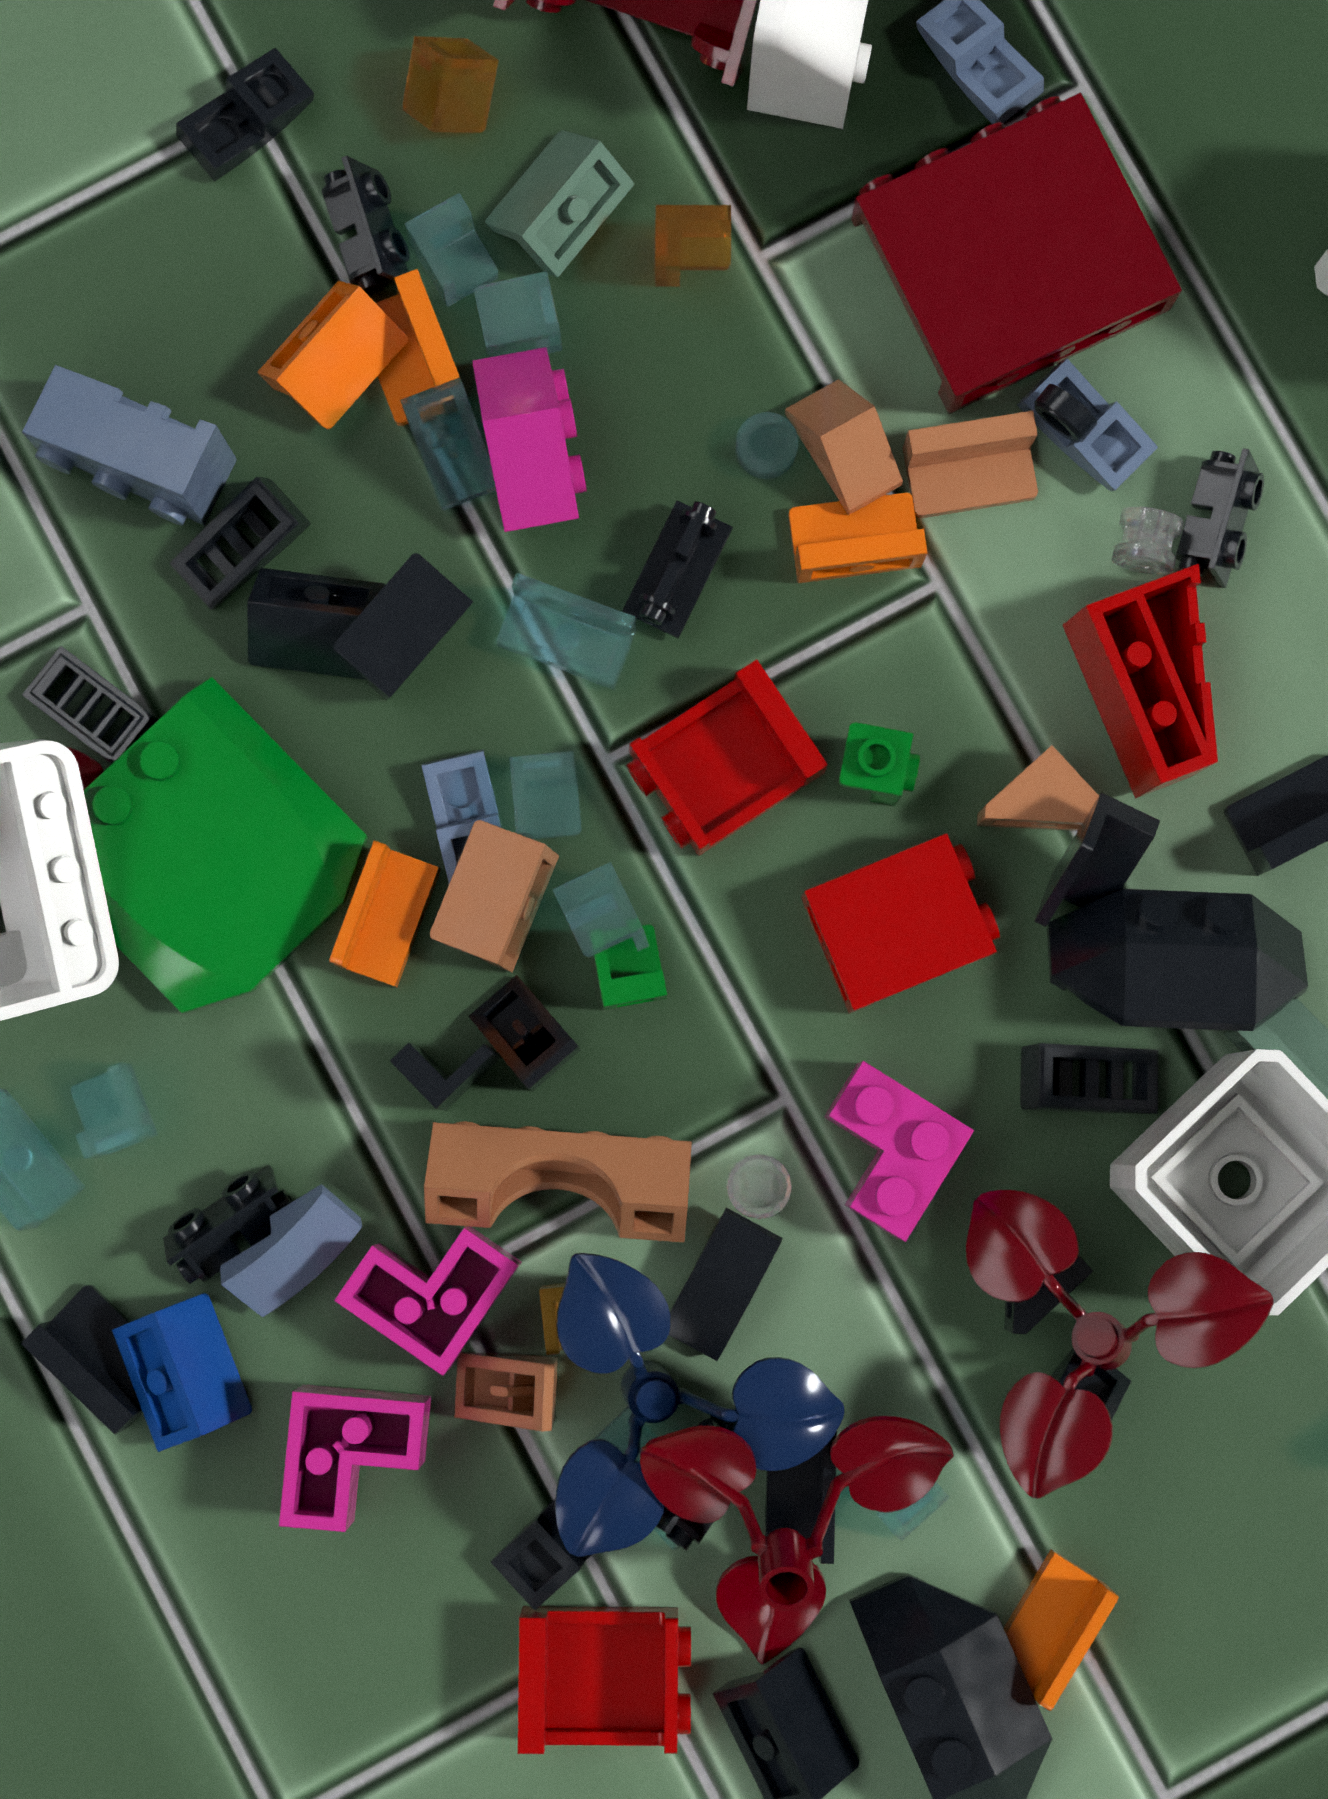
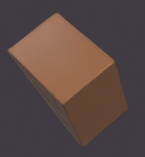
[785,379,903,515]
[977,745,1099,831]
[454,1352,558,1431]

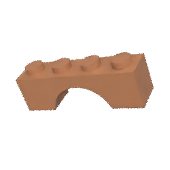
[424,1121,692,1243]

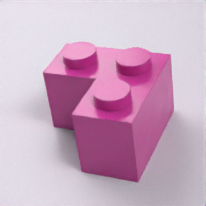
[472,347,587,532]
[824,1061,974,1242]
[334,1226,522,1376]
[279,1384,431,1532]

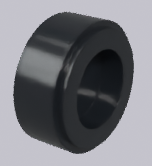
[1034,384,1097,443]

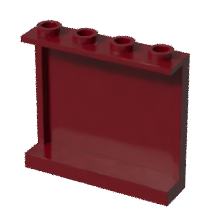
[851,92,1182,414]

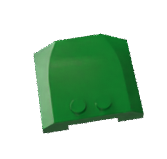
[84,677,368,1014]

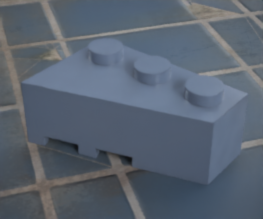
[22,365,237,526]

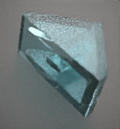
[400,377,496,511]

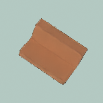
[902,411,1038,519]
[430,820,559,973]

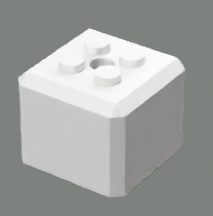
[1110,1049,1328,1316]

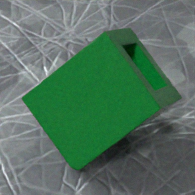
[590,924,667,1010]

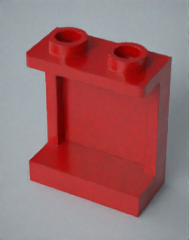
[625,659,828,856]
[801,833,1000,1014]
[518,1606,691,1754]

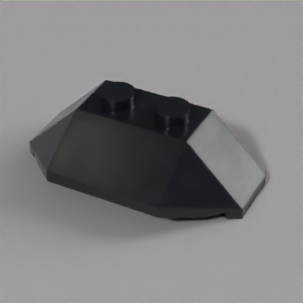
[1047,889,1308,1031]
[849,1573,1053,1799]

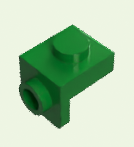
[839,722,920,806]

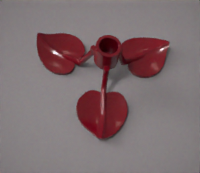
[966,1190,1274,1499]
[640,1415,954,1665]

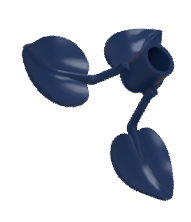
[555,1253,845,1557]

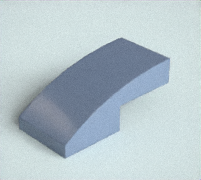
[916,0,1044,124]
[1016,359,1158,492]
[421,749,502,883]
[220,1184,362,1317]

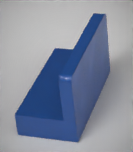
[112,1293,252,1452]

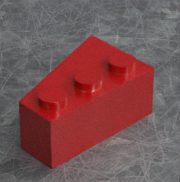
[1062,564,1218,799]

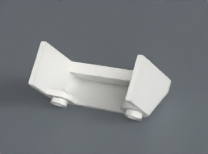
[747,0,872,129]
[0,739,119,1021]

